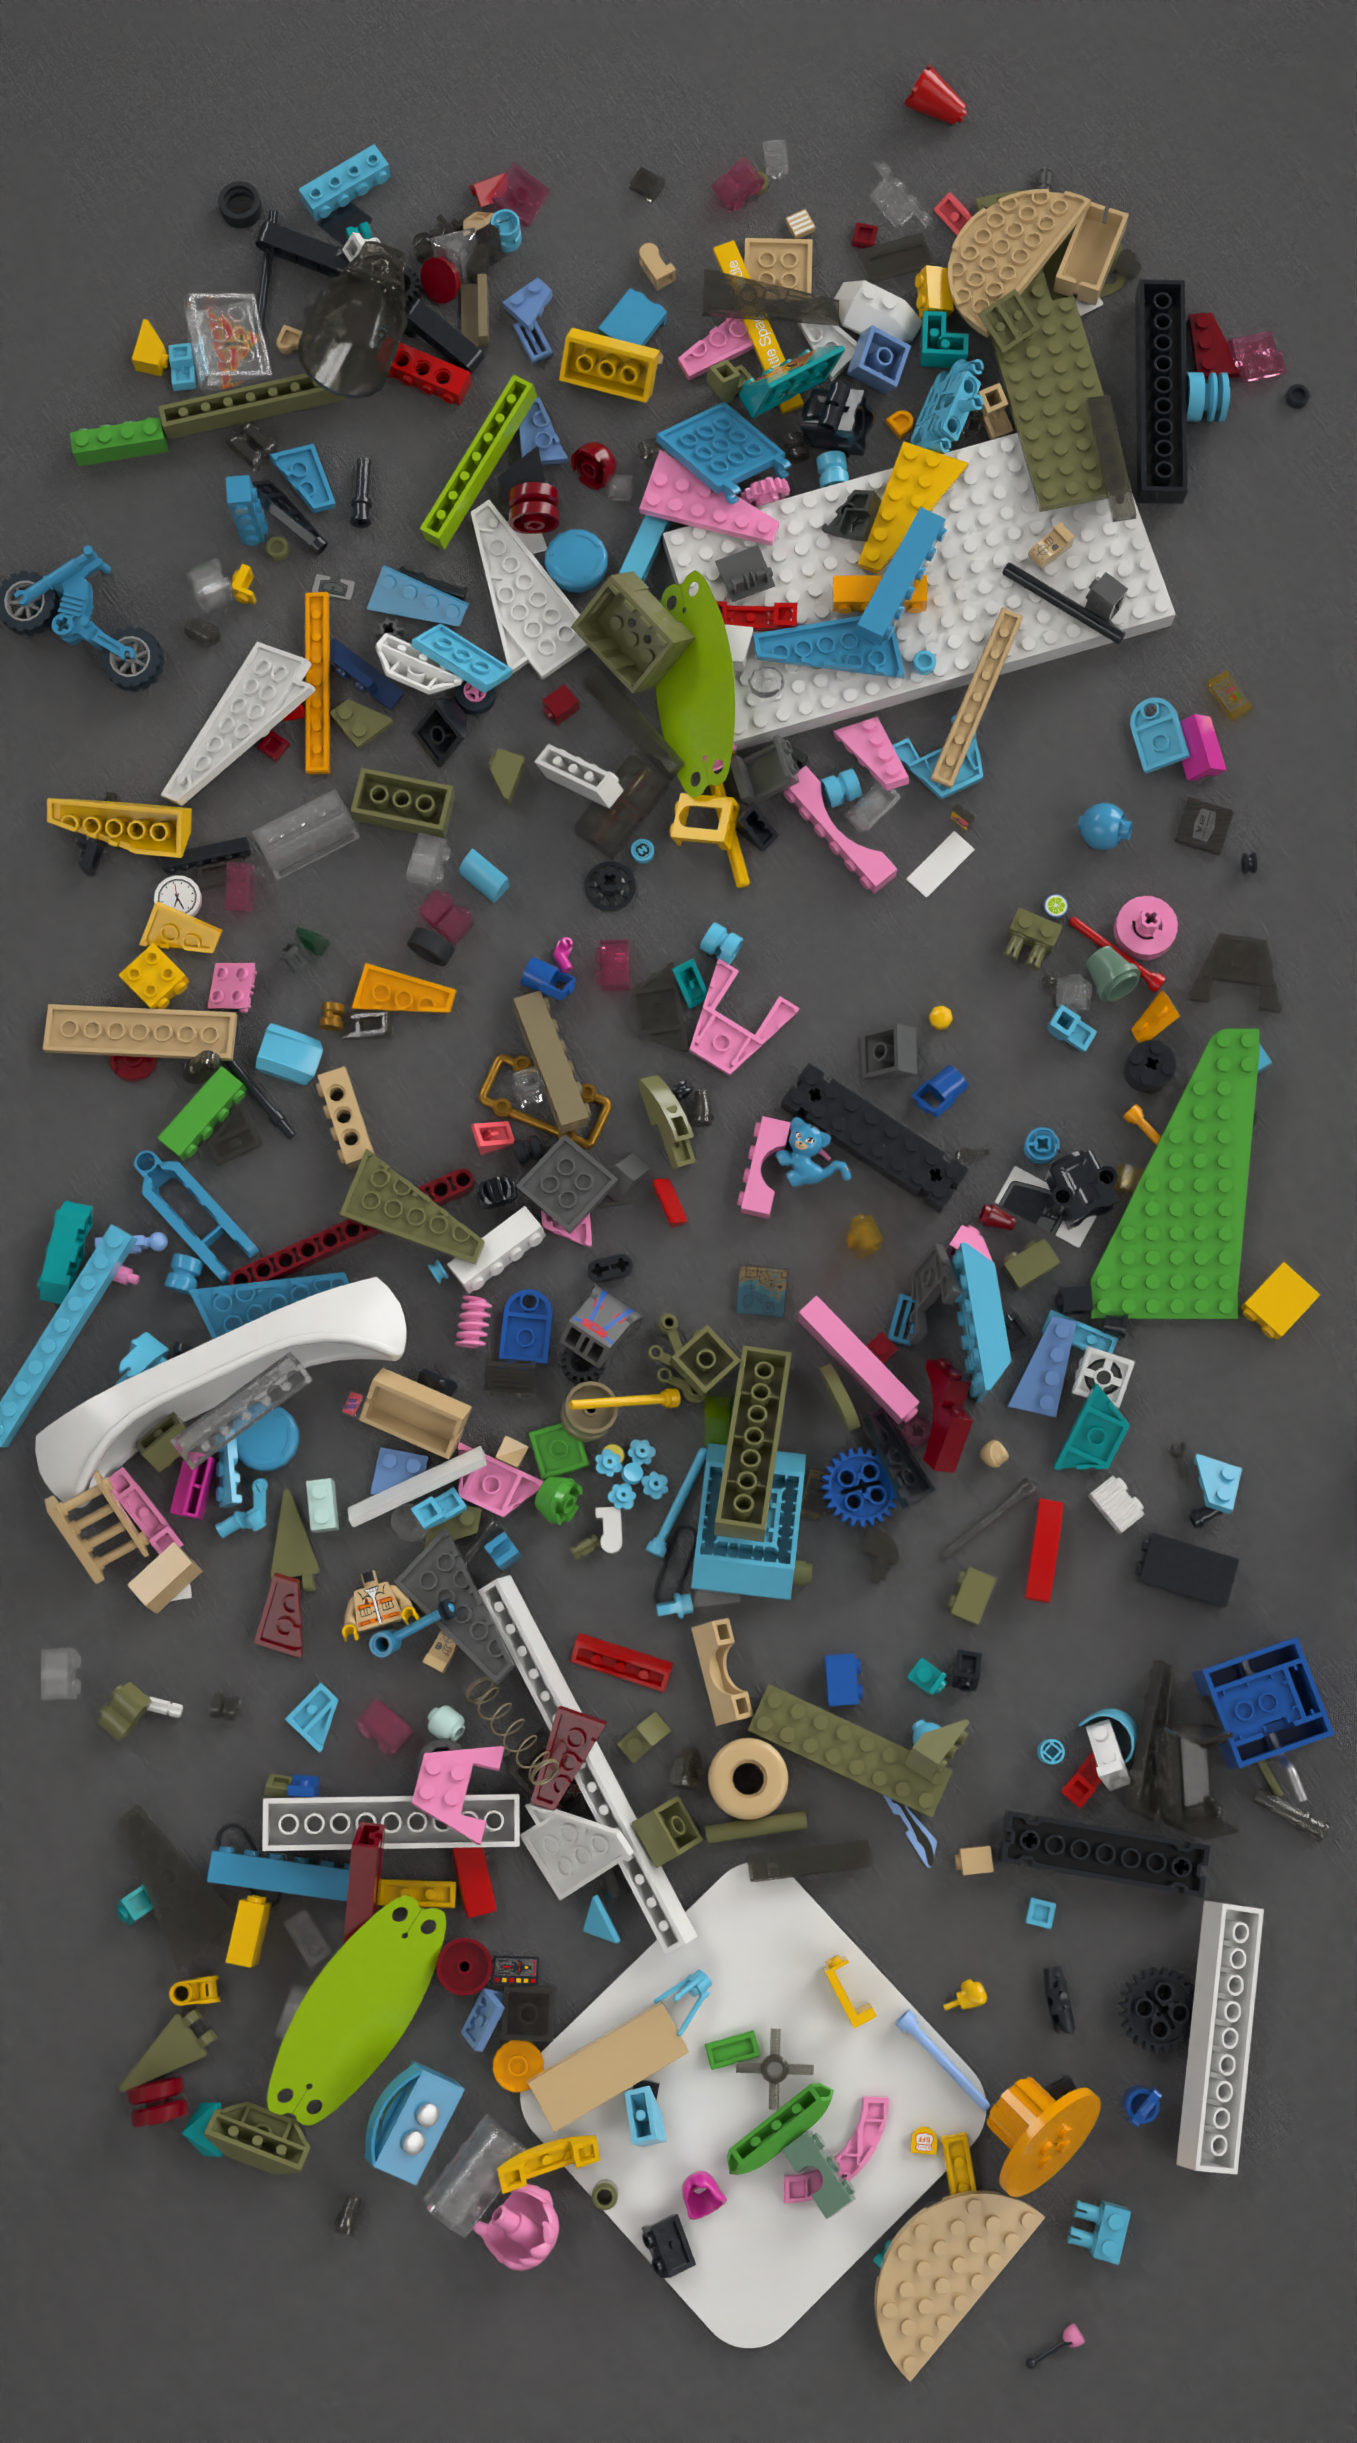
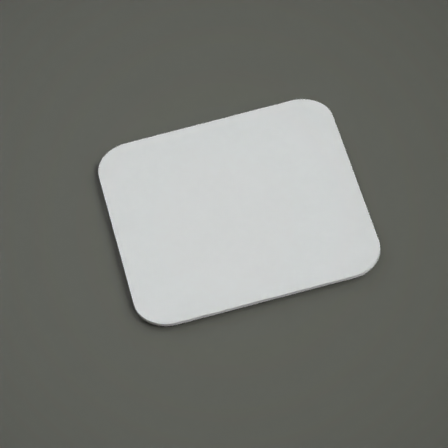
[520,1862,986,2348]

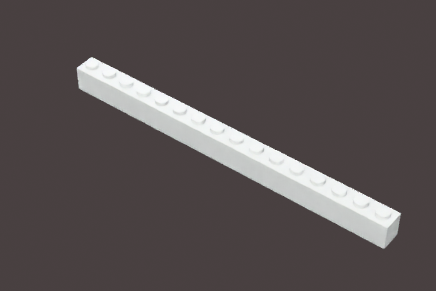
[478,1575,698,1955]

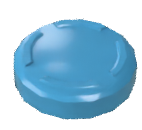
[545,529,608,592]
[232,1404,300,1472]

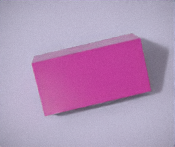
[1180,714,1227,781]
[170,1453,217,1521]

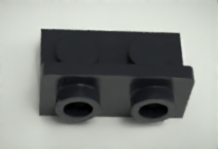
[642,2214,696,2278]

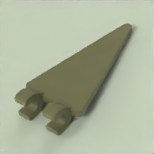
[271,1489,320,1592]
[119,2008,218,2092]

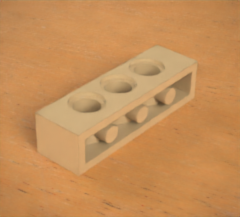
[316,1066,375,1169]

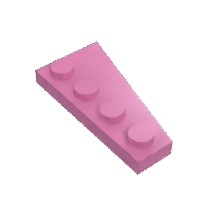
[678,311,754,380]

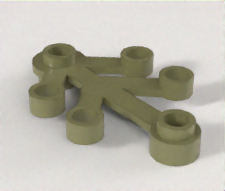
[647,1314,707,1403]

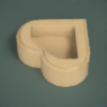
[276,325,306,354]

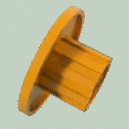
[986,2077,1101,2197]

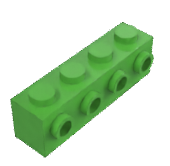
[70,417,169,466]
[158,1066,247,1161]

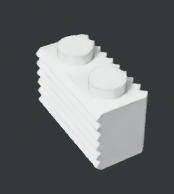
[1087,1476,1145,1534]

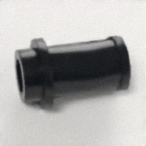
[1189,1505,1222,1528]

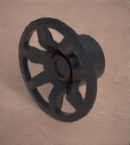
[585,862,636,911]

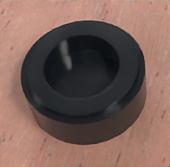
[1285,384,1310,409]

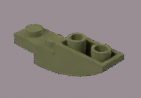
[637,1075,696,1169]

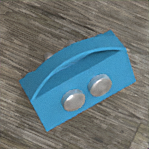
[364,2060,465,2185]

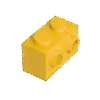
[915,265,954,318]

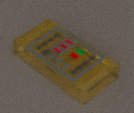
[1206,670,1253,721]

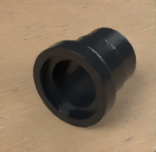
[1104,1314,1128,1339]

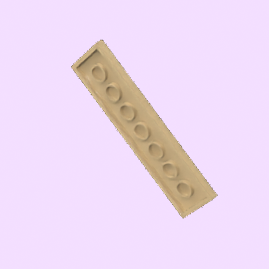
[43,1004,238,1061]

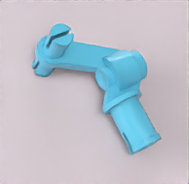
[215,1478,268,1538]

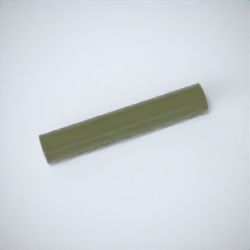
[705,1811,807,1844]

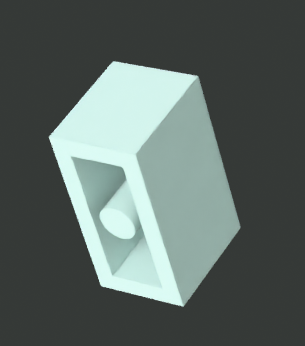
[306,1478,339,1533]

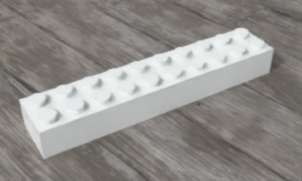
[262,1794,520,1851]
[1176,1900,1264,2174]

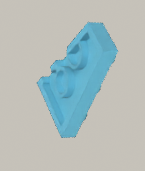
[216,1431,242,1508]

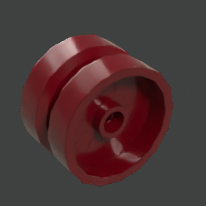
[508,482,559,534]
[436,1937,493,1996]
[126,2076,189,2127]

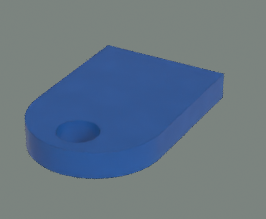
[499,1289,553,1365]

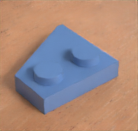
[503,277,553,332]
[370,1447,429,1495]

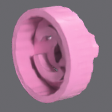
[1114,896,1178,960]

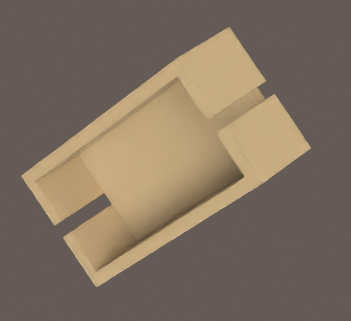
[1053,202,1129,306]
[359,1368,472,1459]

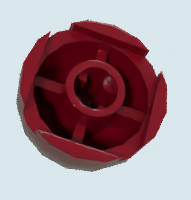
[570,442,617,490]

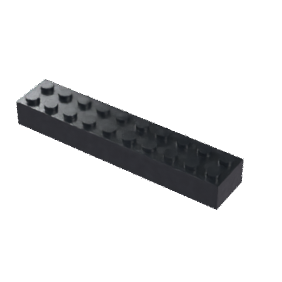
[1135,279,1188,504]

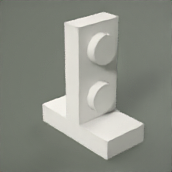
[1086,1719,1133,1791]

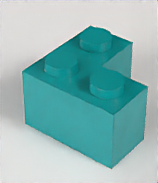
[920,311,969,368]

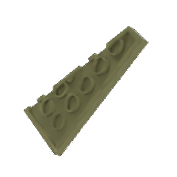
[339,1148,485,1265]

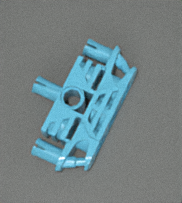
[911,359,984,453]

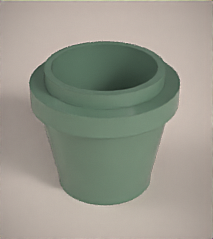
[1086,946,1141,1002]

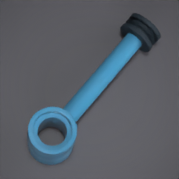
[369,1599,457,1657]

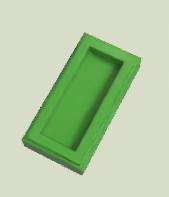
[704,2030,761,2070]

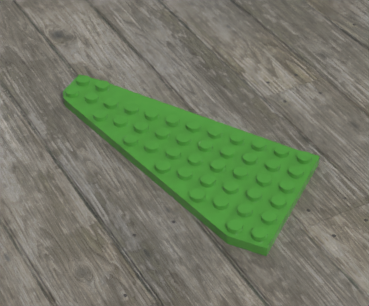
[1090,1029,1260,1319]

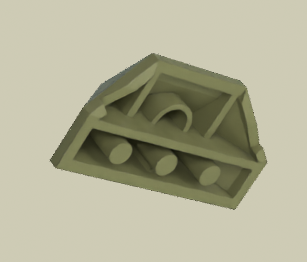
[204,2102,311,2175]

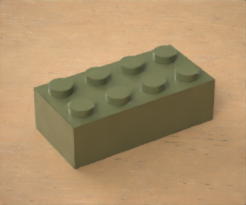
[350,767,455,839]

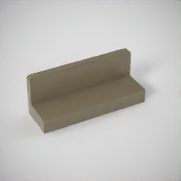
[461,274,489,348]

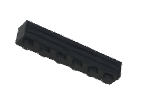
[160,836,251,874]

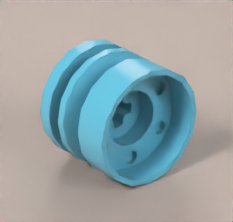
[1186,372,1230,422]

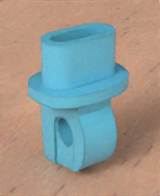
[656,1593,693,1619]

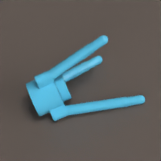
[654,1970,712,2036]

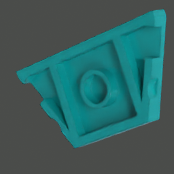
[1053,1383,1130,1470]

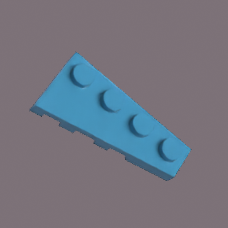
[367,565,469,626]

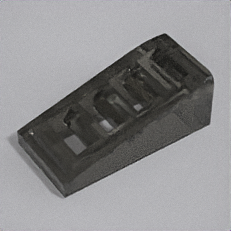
[343,1011,394,1040]

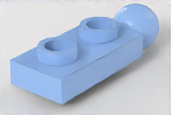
[95,1232,168,1254]

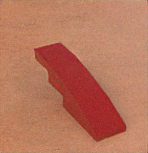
[1025,1498,1064,1603]

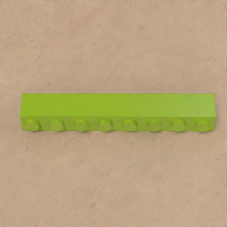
[420,374,537,550]

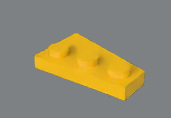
[139,901,223,953]

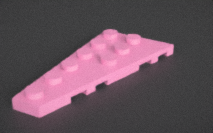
[639,450,779,546]

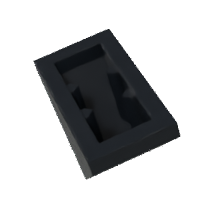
[736,802,779,852]

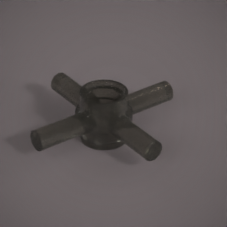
[736,2028,814,2110]

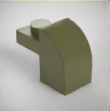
[706,359,753,403]

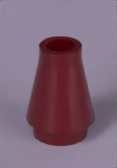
[979,1203,1017,1231]

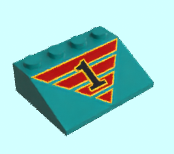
[738,345,845,418]

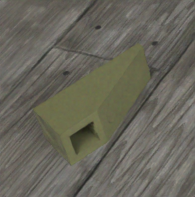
[904,1719,970,1781]

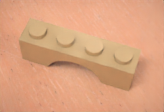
[691,1618,754,1726]

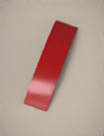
[716,601,798,632]

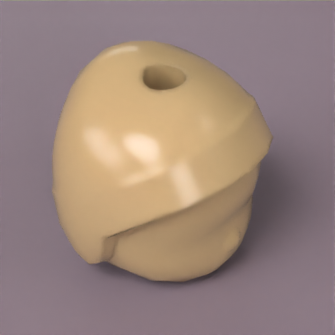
[980,1440,1009,1468]

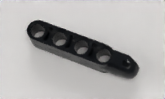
[255,221,366,283]

